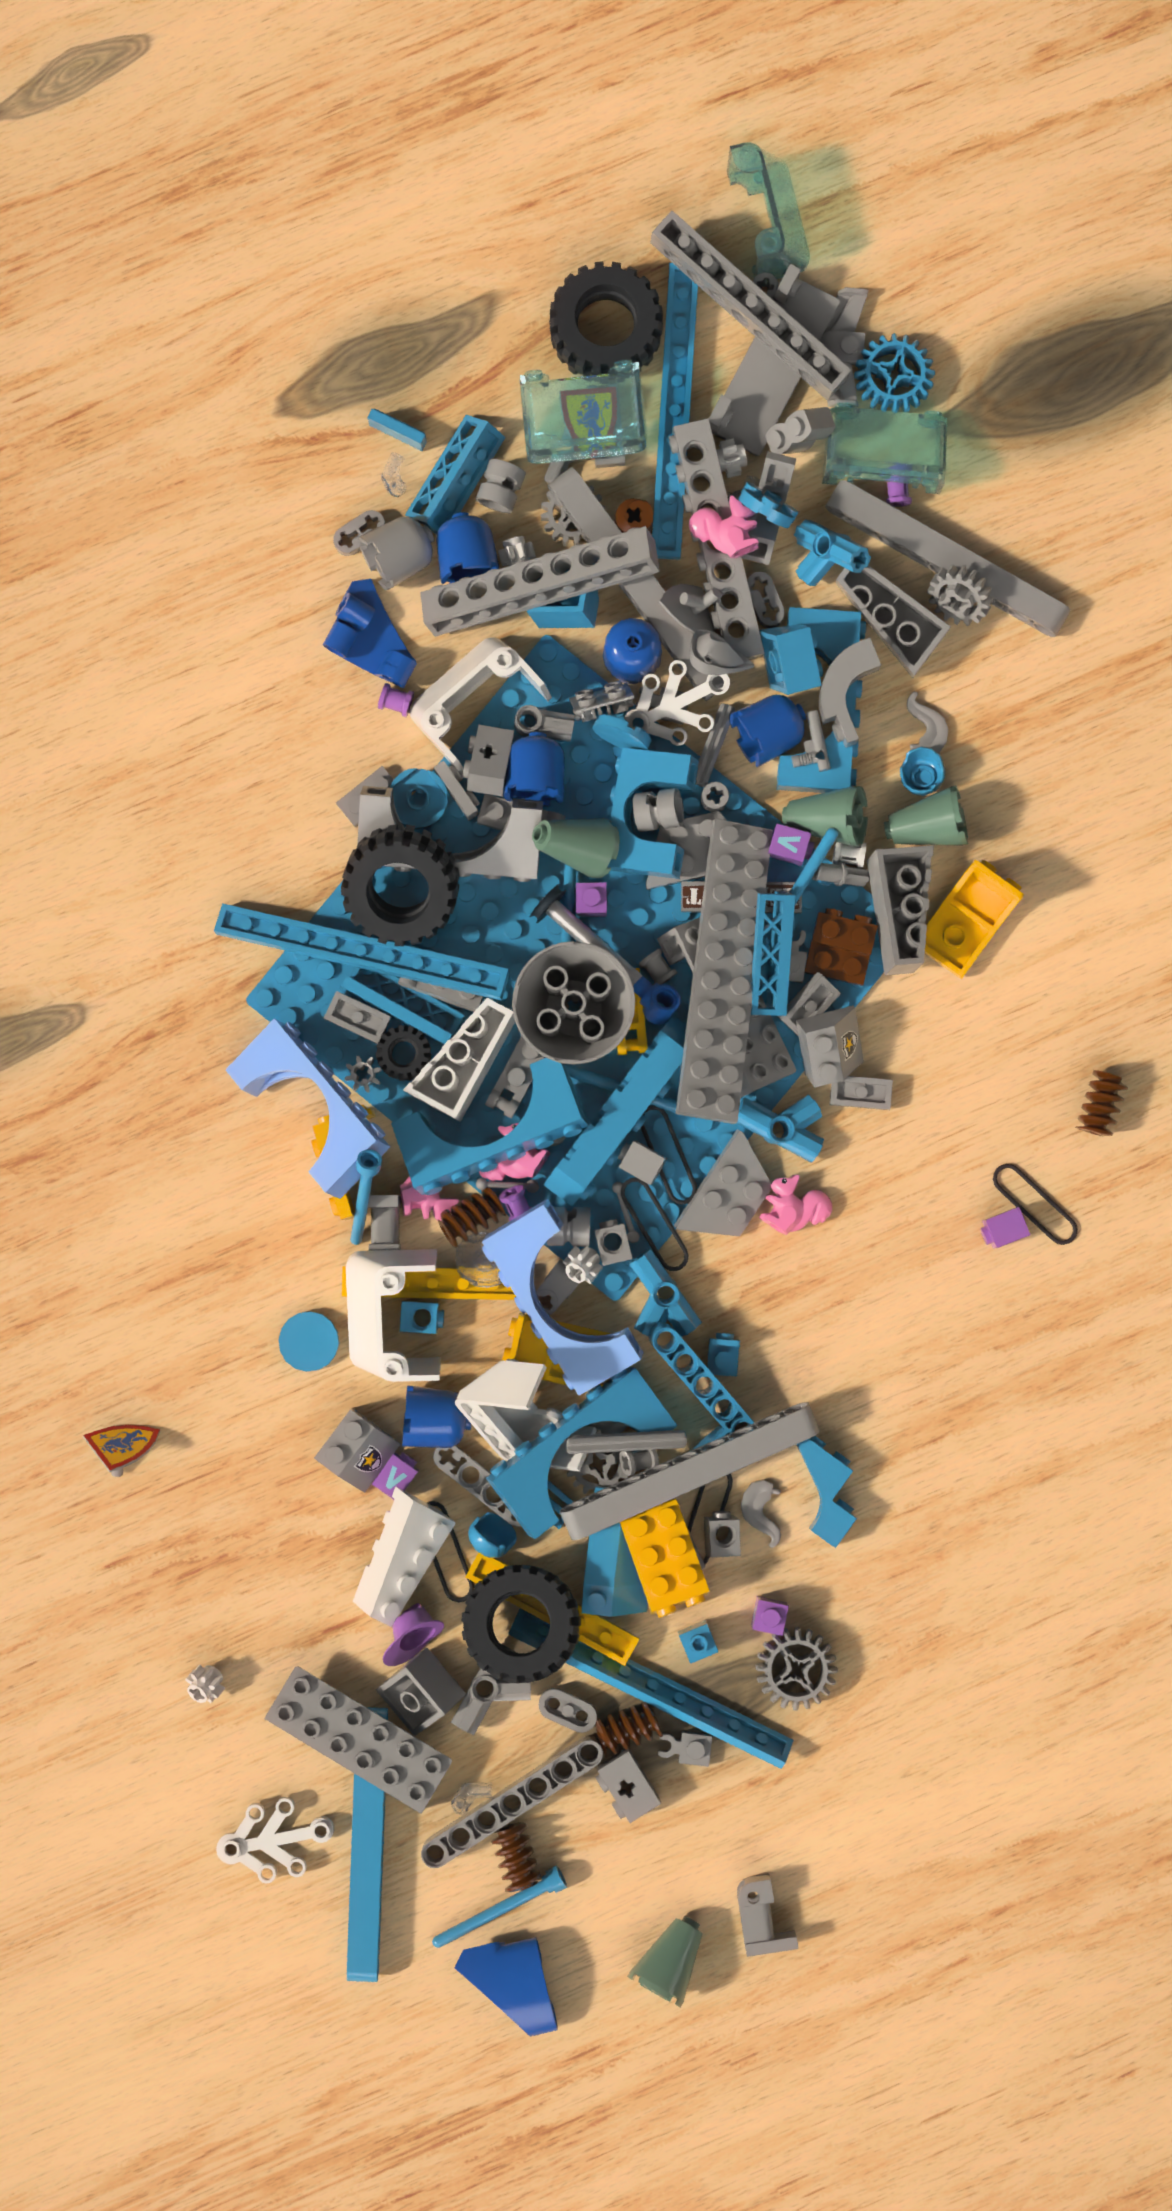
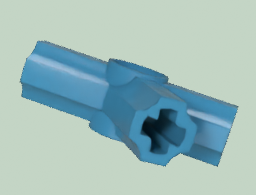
[794,519,871,586]
[737,1095,824,1163]
[629,1248,702,1339]

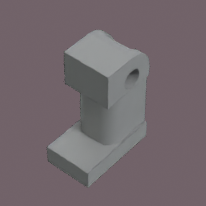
[368,1195,401,1251]
[737,1874,798,1957]

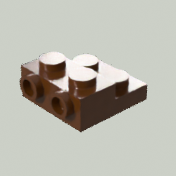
[804,908,878,986]

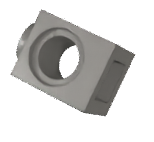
[618,1140,668,1185]
[594,1219,632,1266]
[704,1511,741,1557]

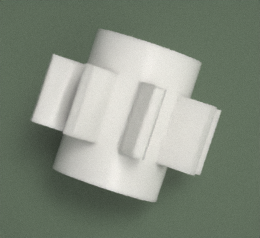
[716,438,748,478]
[498,536,536,567]
[344,1056,382,1093]
[563,1246,603,1284]
[185,1665,225,1703]

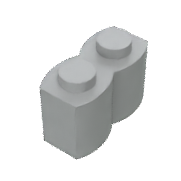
[765,407,836,455]

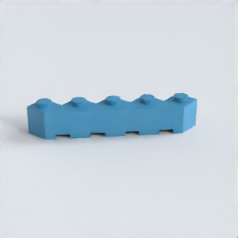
[543,1015,687,1206]

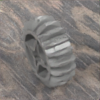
[755,1627,838,1711]

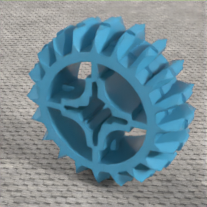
[854,333,935,415]

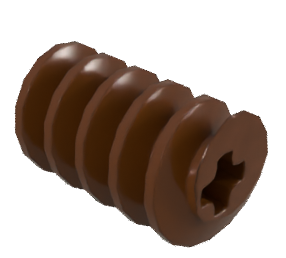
[615,498,654,535]
[1075,1070,1128,1137]
[438,1187,506,1248]
[596,1702,663,1758]
[491,1822,541,1892]

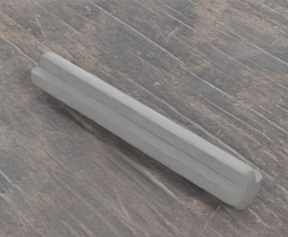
[566,1430,687,1454]

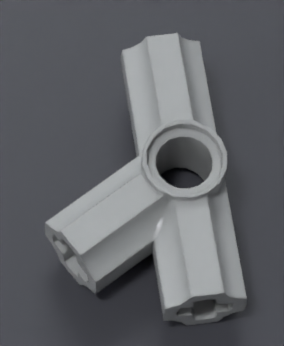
[451,1643,531,1735]

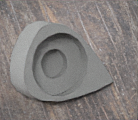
[689,629,754,675]

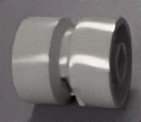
[476,459,526,514]
[633,788,684,832]
[547,1206,591,1247]

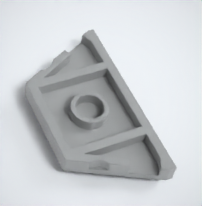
[646,811,727,890]
[674,1129,771,1237]

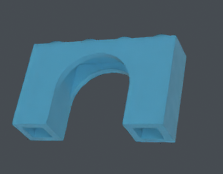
[607,747,699,879]

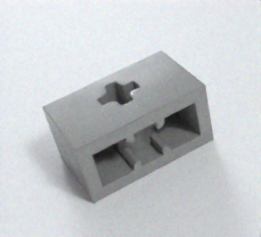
[463,725,514,797]
[596,1749,661,1823]

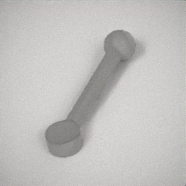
[476,1178,539,1193]
[612,1182,639,1243]

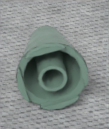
[884,785,968,846]
[782,786,868,846]
[532,818,620,878]
[627,1916,703,2008]

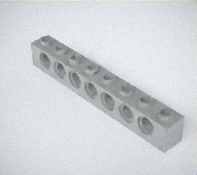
[650,211,851,401]
[668,418,764,659]
[420,526,660,637]

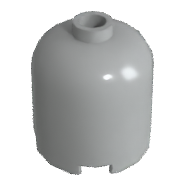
[358,517,434,590]

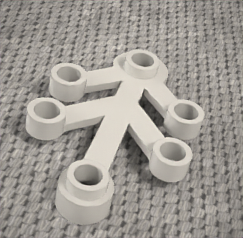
[624,660,730,746]
[216,1797,334,1883]

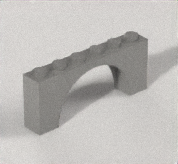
[357,786,544,882]

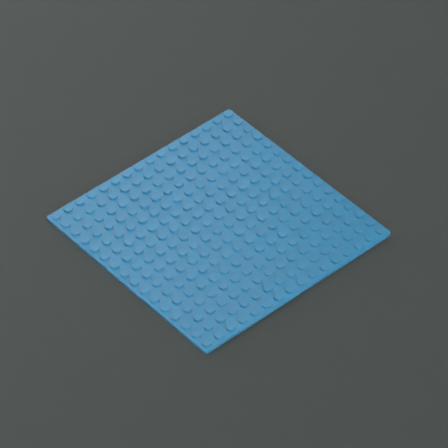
[246,635,884,1301]

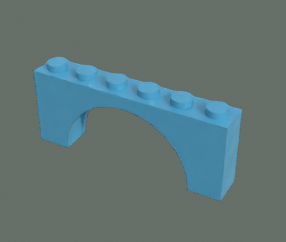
[776,607,866,793]
[391,1058,589,1195]
[486,1367,677,1539]

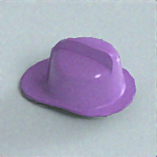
[382,1603,444,1666]

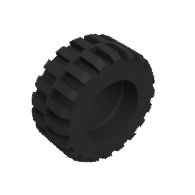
[549,261,663,384]
[341,824,460,946]
[461,1565,581,1683]

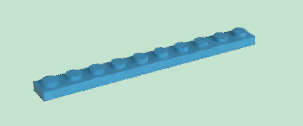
[652,263,698,560]
[214,903,510,1001]
[508,1608,794,1769]

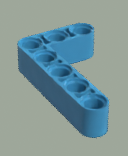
[649,1323,754,1451]

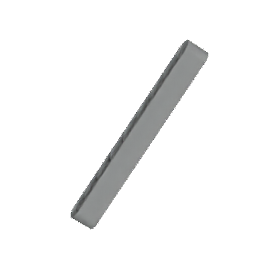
[547,467,724,701]
[825,480,1070,637]
[560,1402,820,1540]

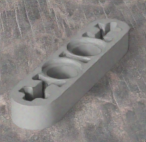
[433,1446,521,1527]

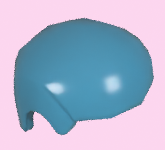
[900,746,946,796]
[468,1512,517,1558]

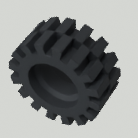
[376,1025,432,1081]

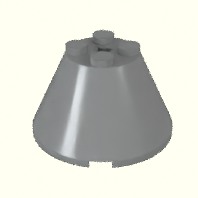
[512,941,635,1064]

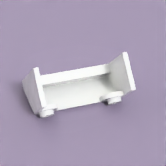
[409,637,552,776]
[346,1249,441,1382]
[455,1359,597,1472]

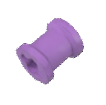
[884,471,912,507]
[378,683,414,717]
[499,1185,533,1221]

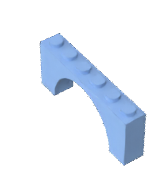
[226,1018,390,1199]
[482,1199,644,1396]

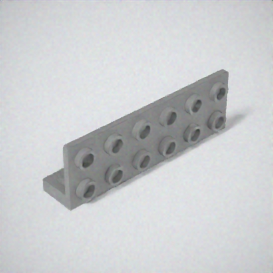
[709,264,840,456]
[657,917,796,1099]
[264,1666,452,1814]

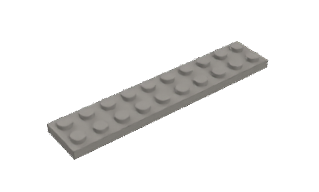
[676,818,773,1124]

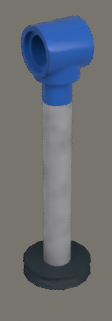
[530,884,681,1025]

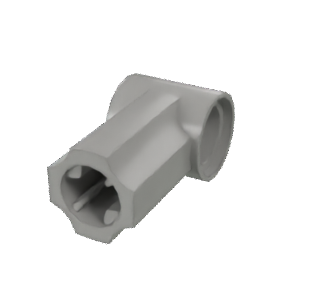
[514,705,575,742]

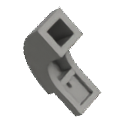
[742,451,796,565]
[819,637,881,748]

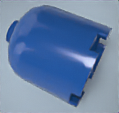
[436,512,499,584]
[603,618,662,684]
[730,694,806,767]
[504,732,565,807]
[402,1385,471,1448]

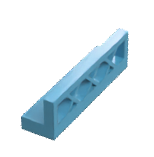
[405,415,506,535]
[751,891,795,1016]
[341,967,465,1045]

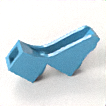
[797,1436,857,1548]

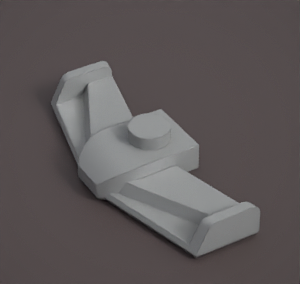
[820,287,869,409]

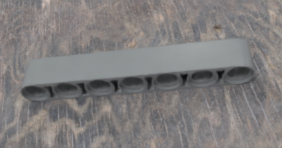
[421,1736,603,1868]

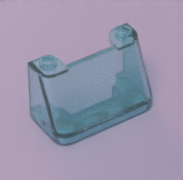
[727,142,810,281]
[519,360,647,464]
[822,403,948,494]

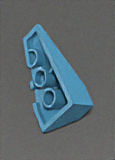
[582,1486,648,1617]

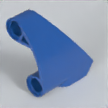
[323,579,417,688]
[454,1937,558,2037]

